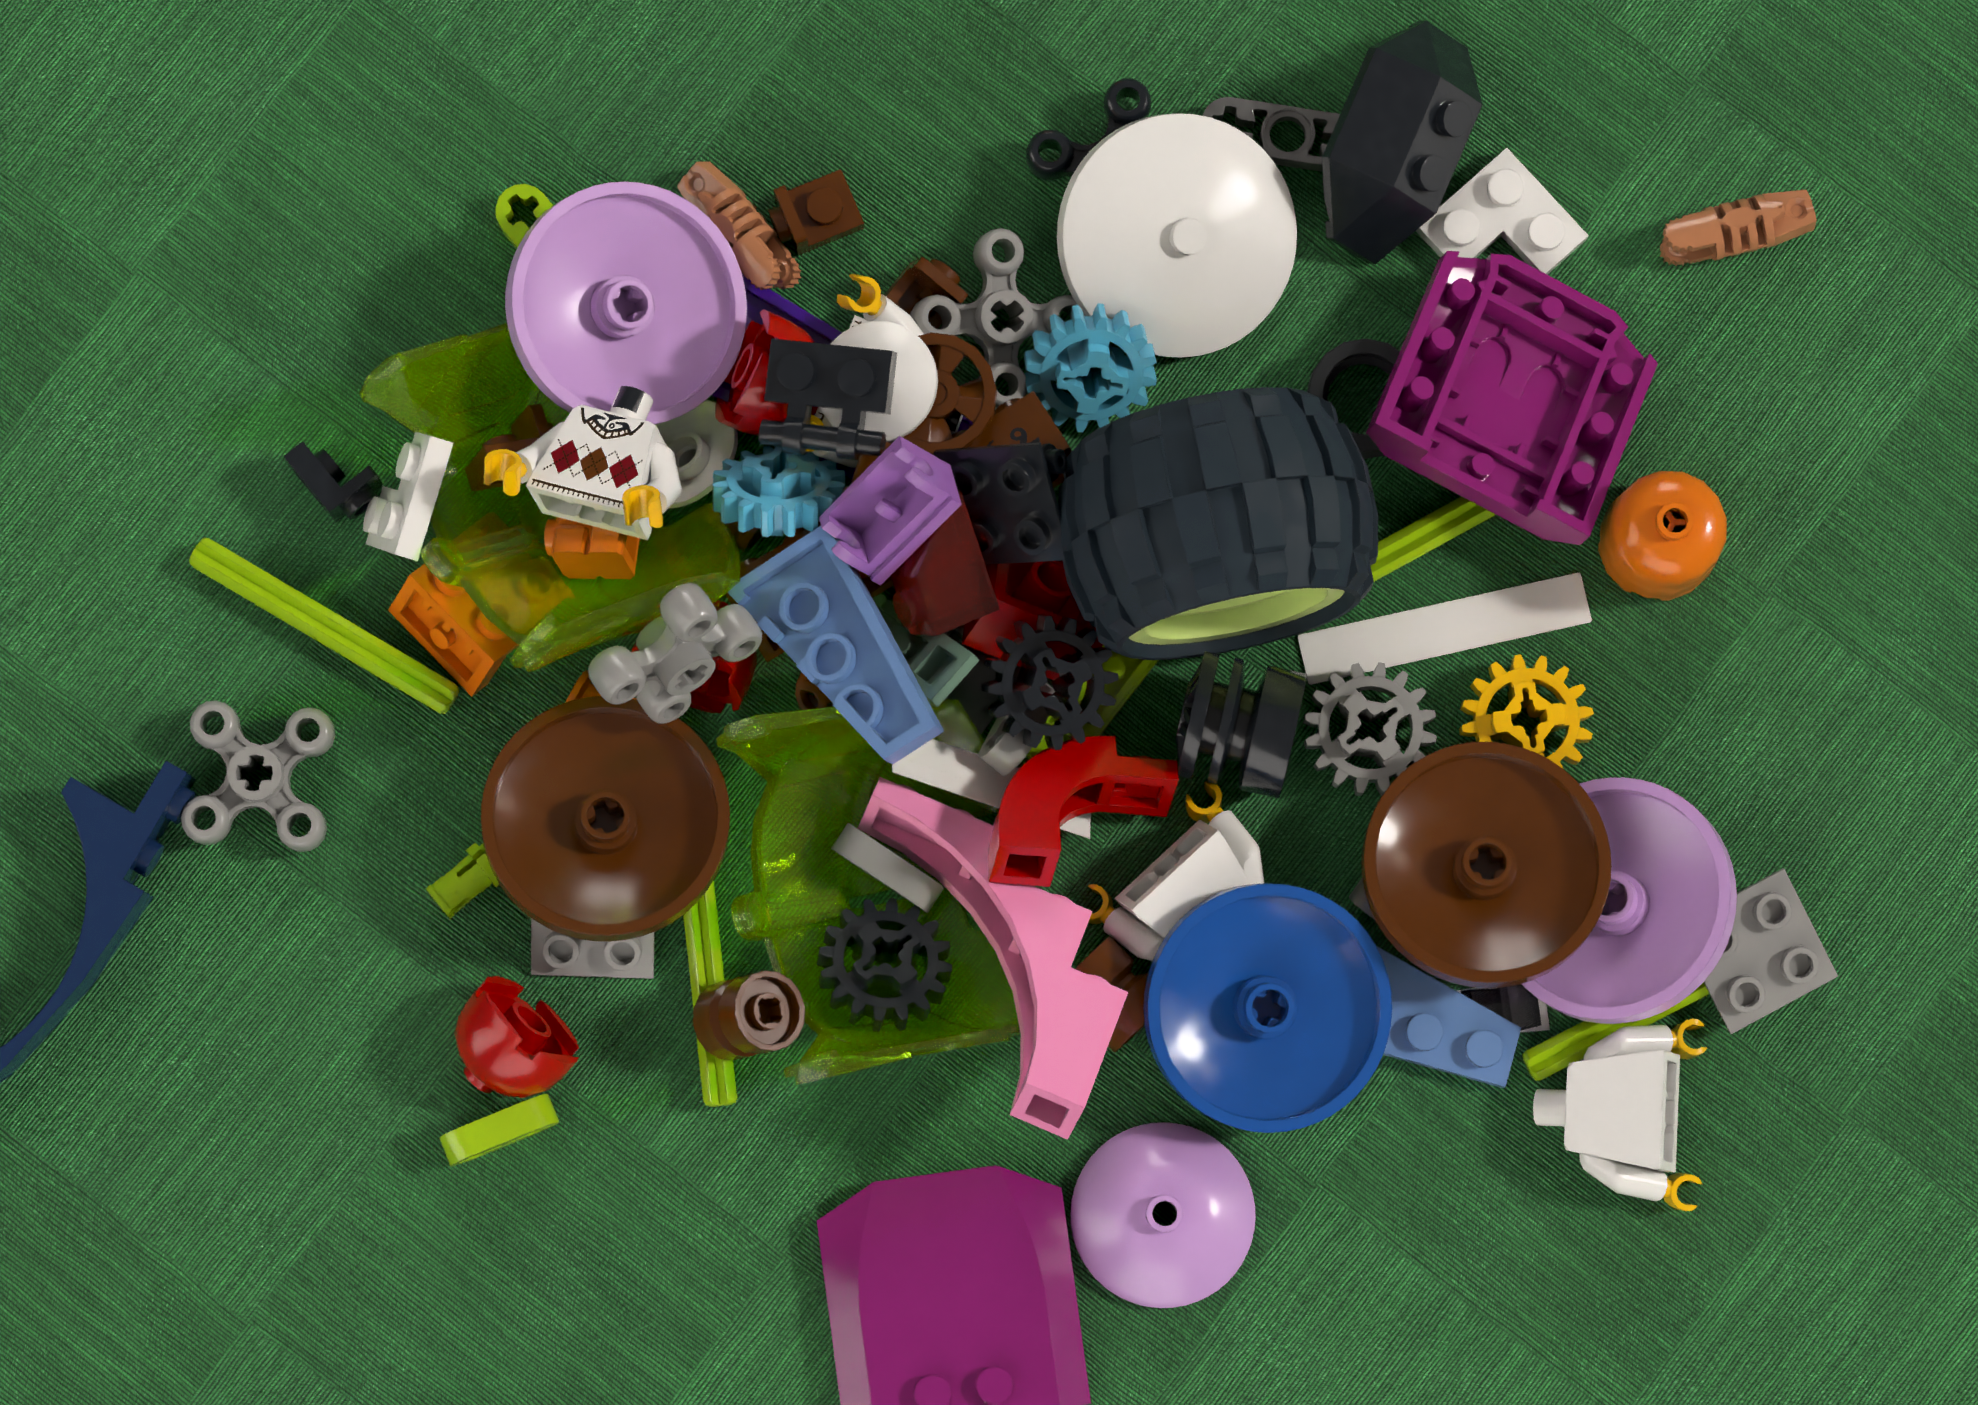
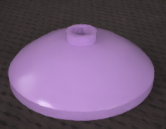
[1070,1122,1256,1308]

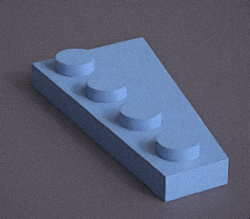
[725,526,944,765]
[1377,946,1521,1088]

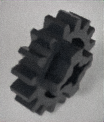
[981,614,1119,750]
[817,898,953,1032]

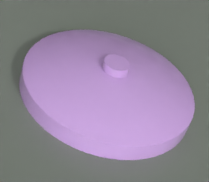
[505,182,747,425]
[1522,777,1737,1024]

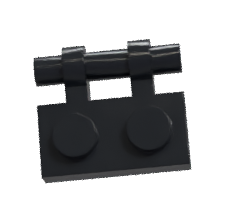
[759,338,897,460]

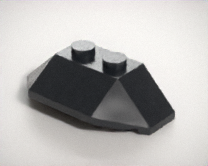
[1322,20,1483,264]

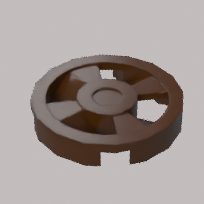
[903,332,997,455]

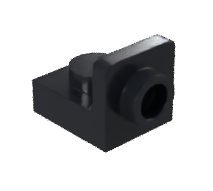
[284,441,382,523]

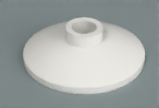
[820,321,938,442]
[656,400,738,508]

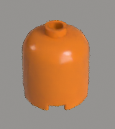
[1598,471,1727,601]

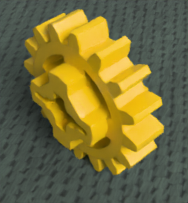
[1459,654,1594,768]

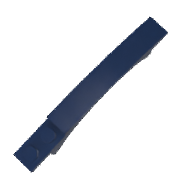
[0,761,196,1084]

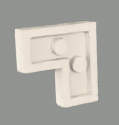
[1416,148,1589,275]
[363,432,453,561]

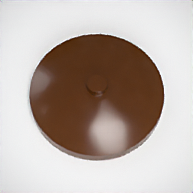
[481,696,730,942]
[1362,742,1612,988]

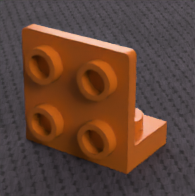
[388,515,572,697]

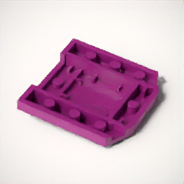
[1366,251,1658,545]
[817,1165,1091,1405]

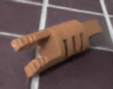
[677,161,801,290]
[1660,190,1817,266]

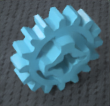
[1024,303,1157,433]
[712,446,845,537]

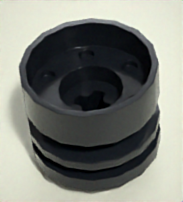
[1175,651,1307,799]

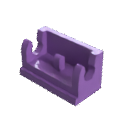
[819,436,962,586]

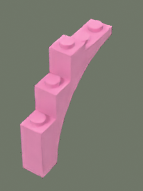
[857,777,1128,1140]

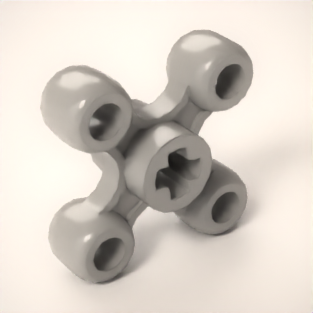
[910,228,1086,410]
[588,583,762,724]
[181,700,335,852]

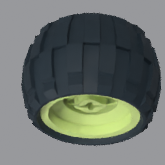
[1058,387,1378,660]

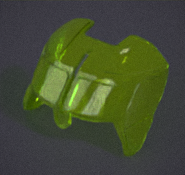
[359,323,740,672]
[716,699,1021,1085]

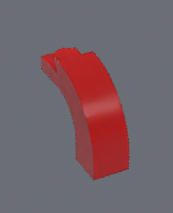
[988,736,1179,887]

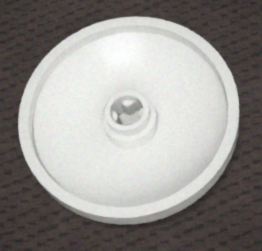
[1057,113,1297,358]

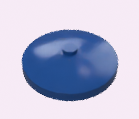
[1143,883,1392,1133]

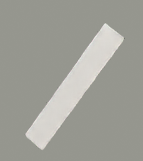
[1298,573,1592,685]

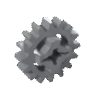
[1303,662,1437,796]

